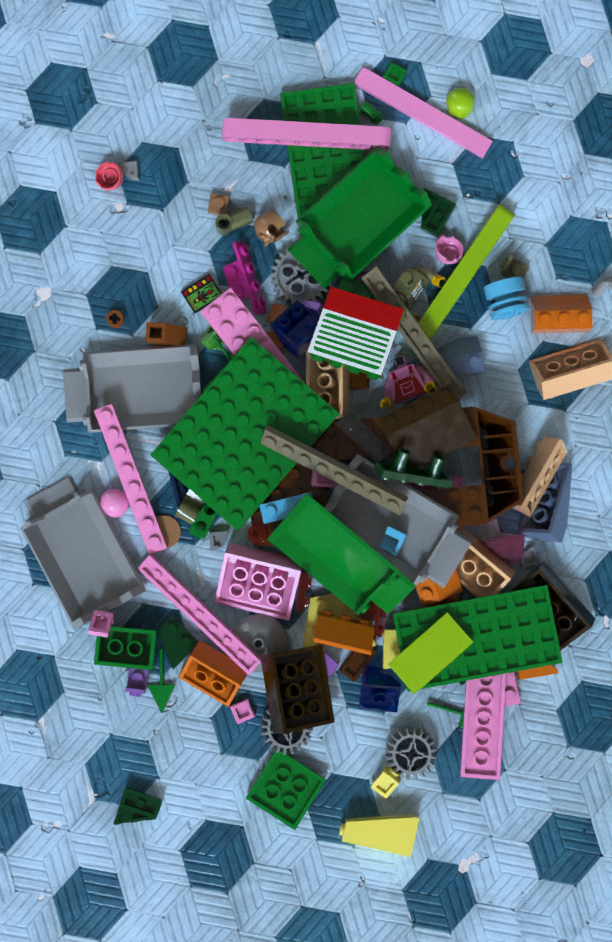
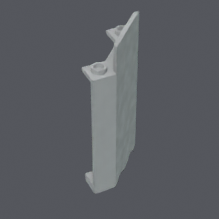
[63,344,202,433]
[324,454,473,588]
[20,476,146,630]

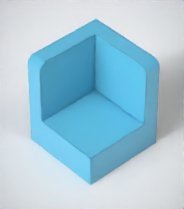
[380,526,408,556]

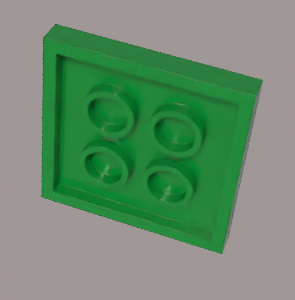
[245,750,326,830]

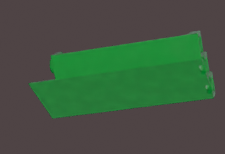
[287,147,432,288]
[267,493,416,615]

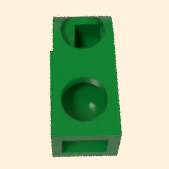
[189,503,218,541]

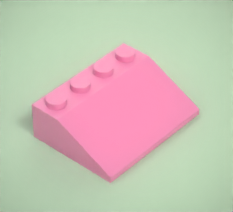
[214,543,302,621]

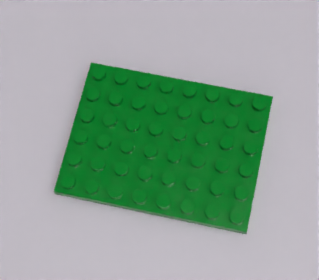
[150,337,340,531]

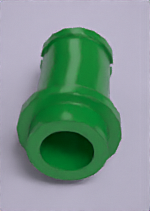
[360,101,384,125]

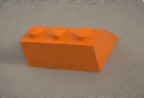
[530,294,593,334]
[416,568,463,605]
[312,609,375,655]
[178,640,247,707]

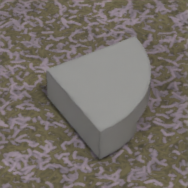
[118,160,139,181]
[209,530,229,551]
[520,545,540,569]

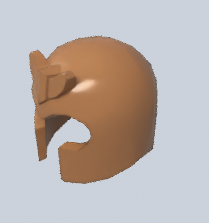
[254,209,289,247]

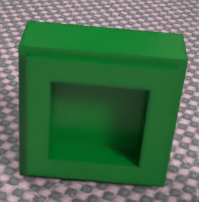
[383,62,408,87]

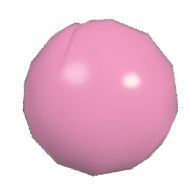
[434,235,464,264]
[99,488,129,518]

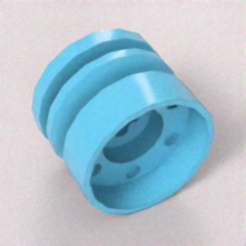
[483,277,530,320]

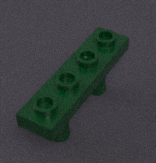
[375,448,453,489]

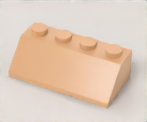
[529,339,612,400]
[306,344,350,422]
[513,436,568,517]
[456,527,515,598]

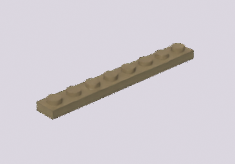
[362,266,468,399]
[261,425,409,515]

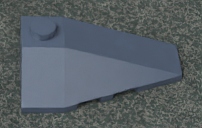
[407,336,485,377]
[518,463,572,543]

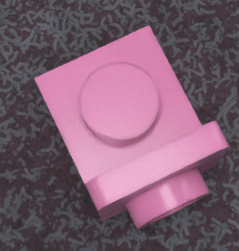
[88,610,114,637]

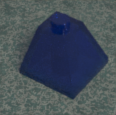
[359,666,401,712]

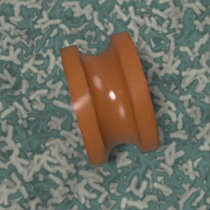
[106,310,124,329]

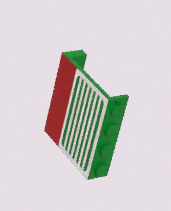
[308,287,406,380]

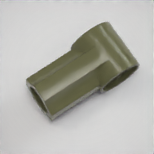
[215,206,254,236]

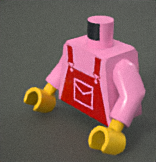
[380,356,438,411]

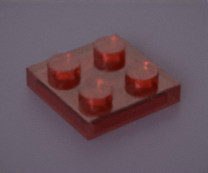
[295,573,312,613]

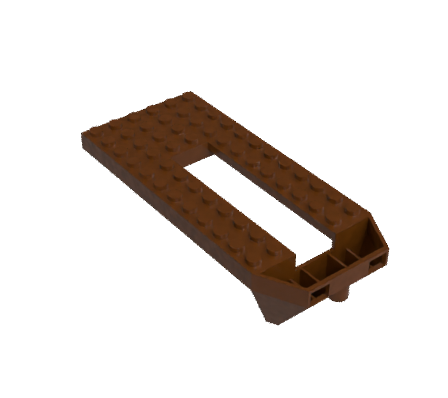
[251,406,524,547]

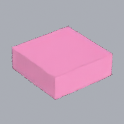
[230,698,255,724]

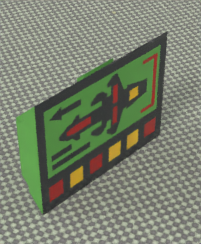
[180,274,222,314]

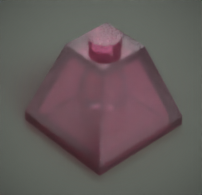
[480,535,525,564]

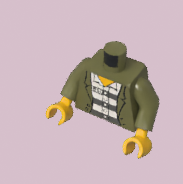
[393,265,446,321]

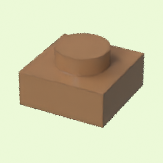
[208,193,230,215]

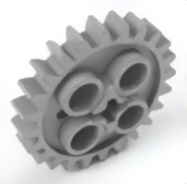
[270,249,331,308]

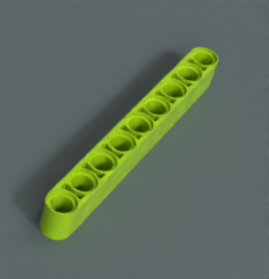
[419,204,516,339]

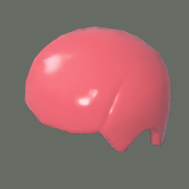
[95,162,124,191]

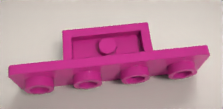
[223,241,267,314]

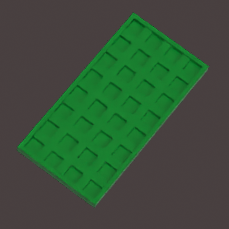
[280,83,365,237]
[393,585,563,692]

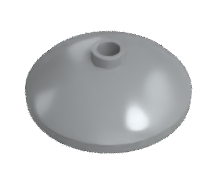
[233,614,288,672]

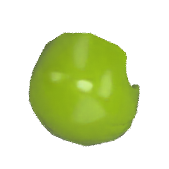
[446,87,475,119]

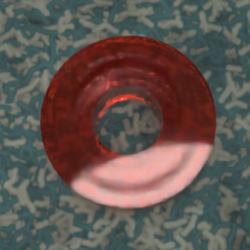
[247,525,267,544]

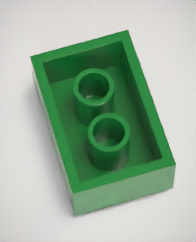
[94,626,159,670]

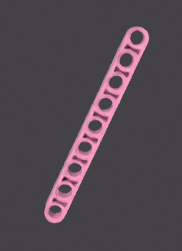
[222,118,391,150]

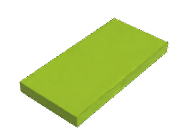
[388,612,473,694]

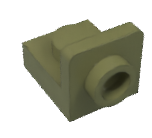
[500,254,529,279]

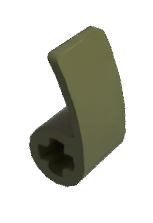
[174,489,204,524]

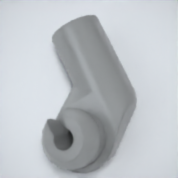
[592,277,612,298]

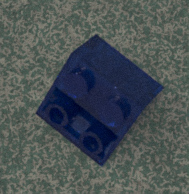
[270,300,319,358]

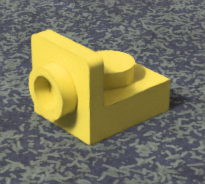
[371,763,401,799]

